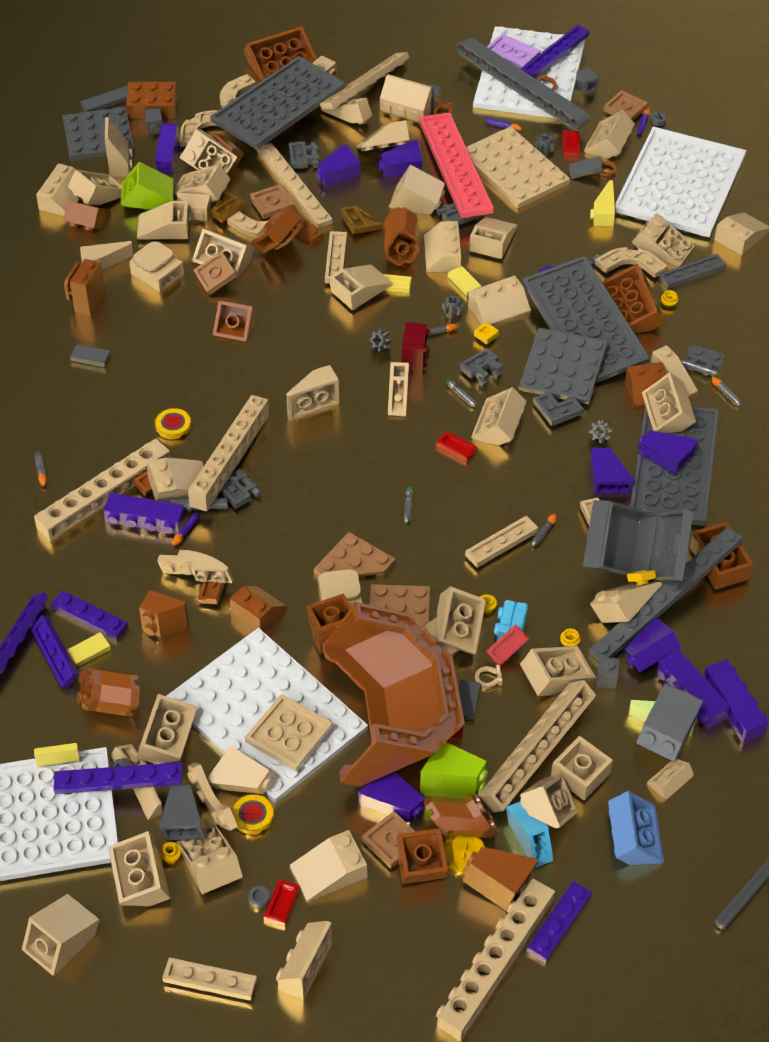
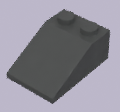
[636,683,704,761]

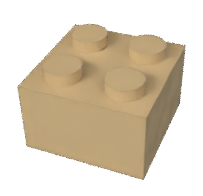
[551,736,613,800]

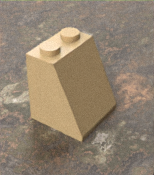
[389,165,445,215]
[22,894,99,976]

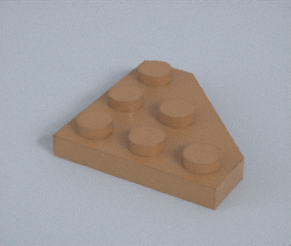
[314,532,396,579]

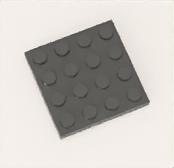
[62,107,134,161]
[519,328,608,404]

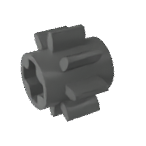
[535,134,556,154]
[442,295,464,317]
[369,329,393,351]
[589,419,613,443]

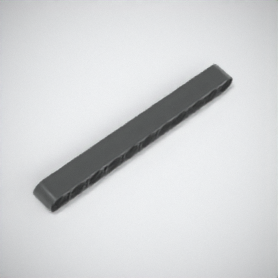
[457,37,590,131]

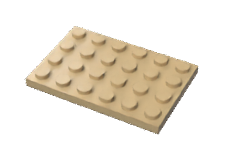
[466,126,570,209]

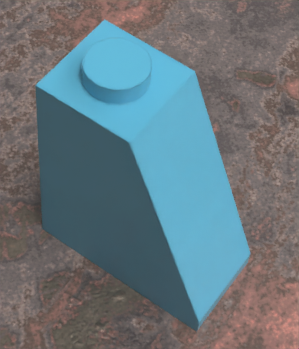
[506,802,554,869]

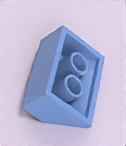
[608,791,664,865]

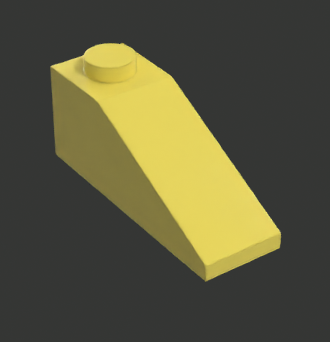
[590,180,615,227]

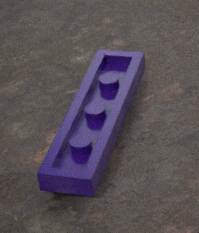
[51,590,128,641]
[31,615,79,688]
[527,881,592,963]

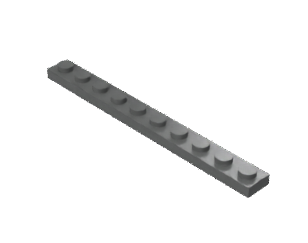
[589,527,743,661]

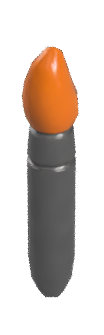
[429,324,458,336]
[711,376,741,406]
[34,451,47,486]
[531,514,557,547]

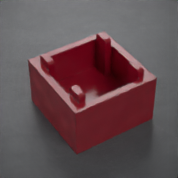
[401,322,430,374]

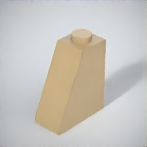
[207,746,275,794]

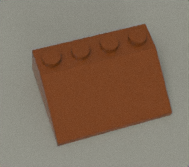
[243,26,317,81]
[602,264,665,334]

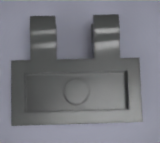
[459,348,503,385]

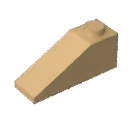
[321,98,372,124]
[80,241,133,271]
[651,345,698,398]
[388,362,409,417]

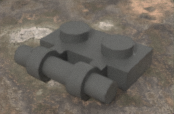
[289,141,320,169]
[436,203,480,226]
[682,344,725,377]
[220,469,262,509]

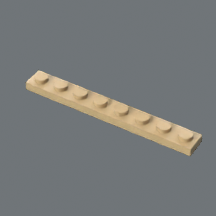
[320,52,409,111]
[257,143,333,229]

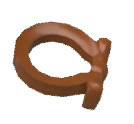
[537,74,557,91]
[433,101,453,116]
[595,161,617,177]

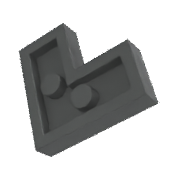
[533,392,584,426]

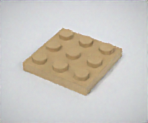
[245,694,333,772]

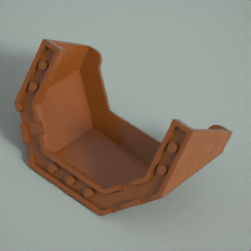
[322,602,465,786]

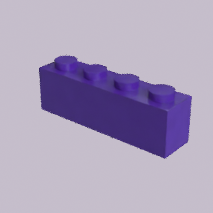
[103,493,185,534]
[657,650,731,729]
[703,660,769,742]

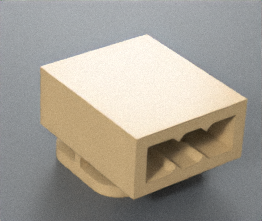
[129,241,184,292]
[318,569,362,607]

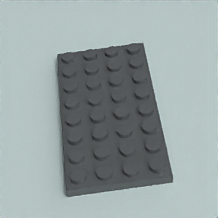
[210,56,345,149]
[522,256,650,383]
[630,405,719,526]

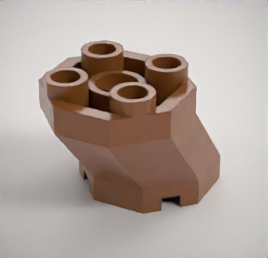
[383,207,420,266]
[77,667,140,716]
[424,794,499,840]

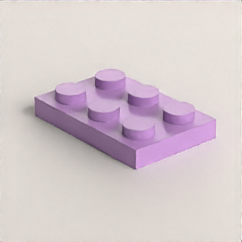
[487,34,541,69]

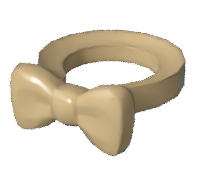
[475,665,503,689]

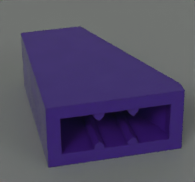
[155,123,180,175]
[378,140,422,177]
[316,144,360,187]
[638,430,699,475]
[590,448,634,495]
[625,618,681,672]
[358,771,425,822]

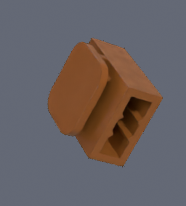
[251,205,303,253]
[64,259,105,316]

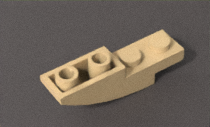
[157,550,233,583]

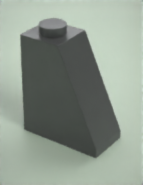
[159,785,207,841]

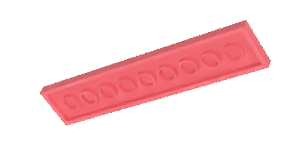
[419,113,494,218]

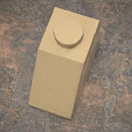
[177,192,211,221]

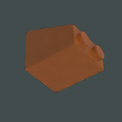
[306,593,352,654]
[462,847,538,911]

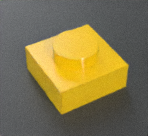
[474,322,499,344]
[627,570,656,585]

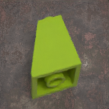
[121,162,174,210]
[420,742,488,799]

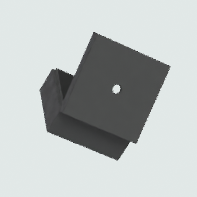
[583,500,694,582]

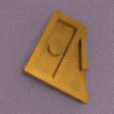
[210,190,247,222]
[340,206,383,234]

